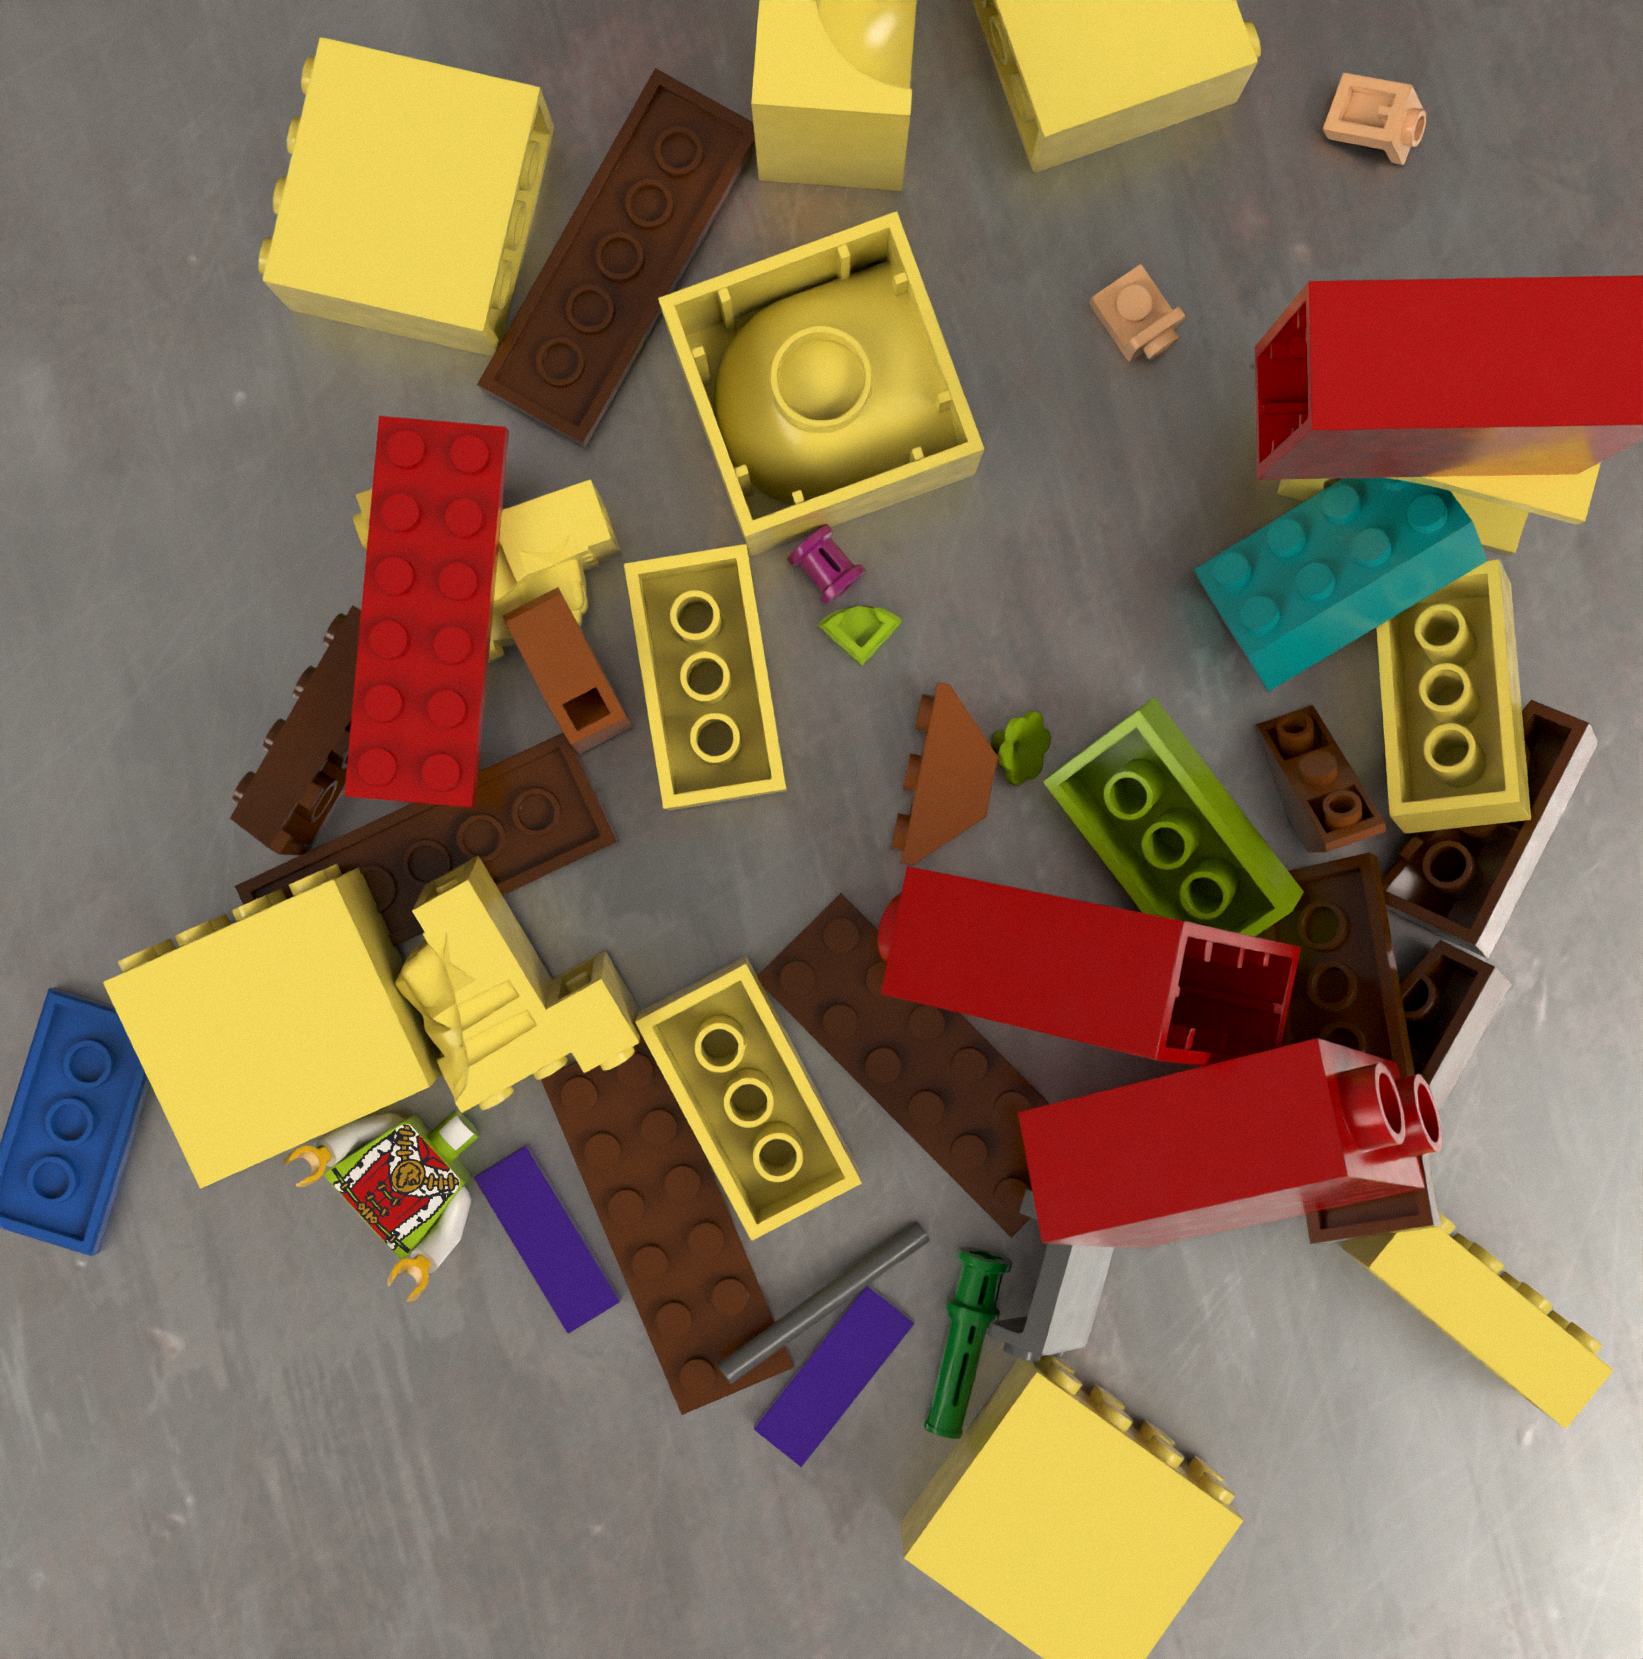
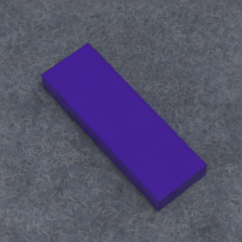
[474,1144,622,1334]
[754,1285,915,1467]

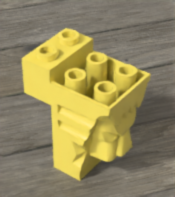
[353,479,622,663]
[395,856,641,1113]

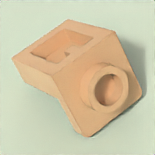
[1323,73,1426,165]
[1088,264,1186,362]

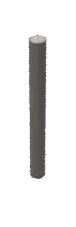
[717,1221,930,1385]

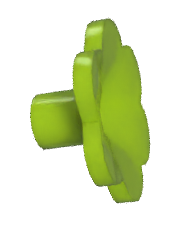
[991,710,1051,786]

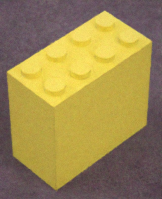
[972,0,1261,174]
[258,37,554,357]
[103,864,442,1189]
[900,1355,1244,1659]

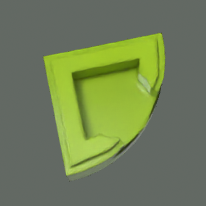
[817,606,903,667]

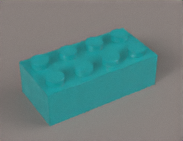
[1193,478,1487,692]

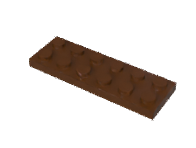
[477,68,755,448]
[235,733,619,946]
[1261,852,1441,1245]
[757,893,1050,1238]
[541,1034,794,1415]

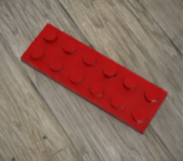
[344,416,509,808]

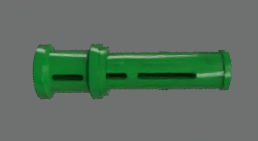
[924,1247,1012,1439]

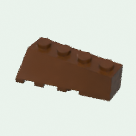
[230,605,361,855]
[1381,700,1599,959]
[1399,940,1511,1114]

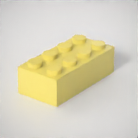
[624,544,787,811]
[1376,559,1531,834]
[635,956,862,1241]
[1341,1211,1614,1429]

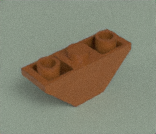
[502,587,633,754]
[891,682,998,865]
[1256,705,1386,853]

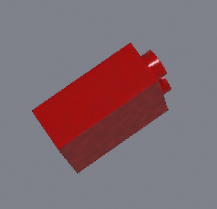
[1255,275,1643,480]
[878,866,1301,1066]
[1018,1038,1442,1249]

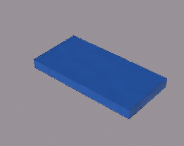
[0,987,151,1256]

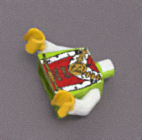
[283,1110,480,1302]

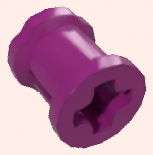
[787,524,867,606]

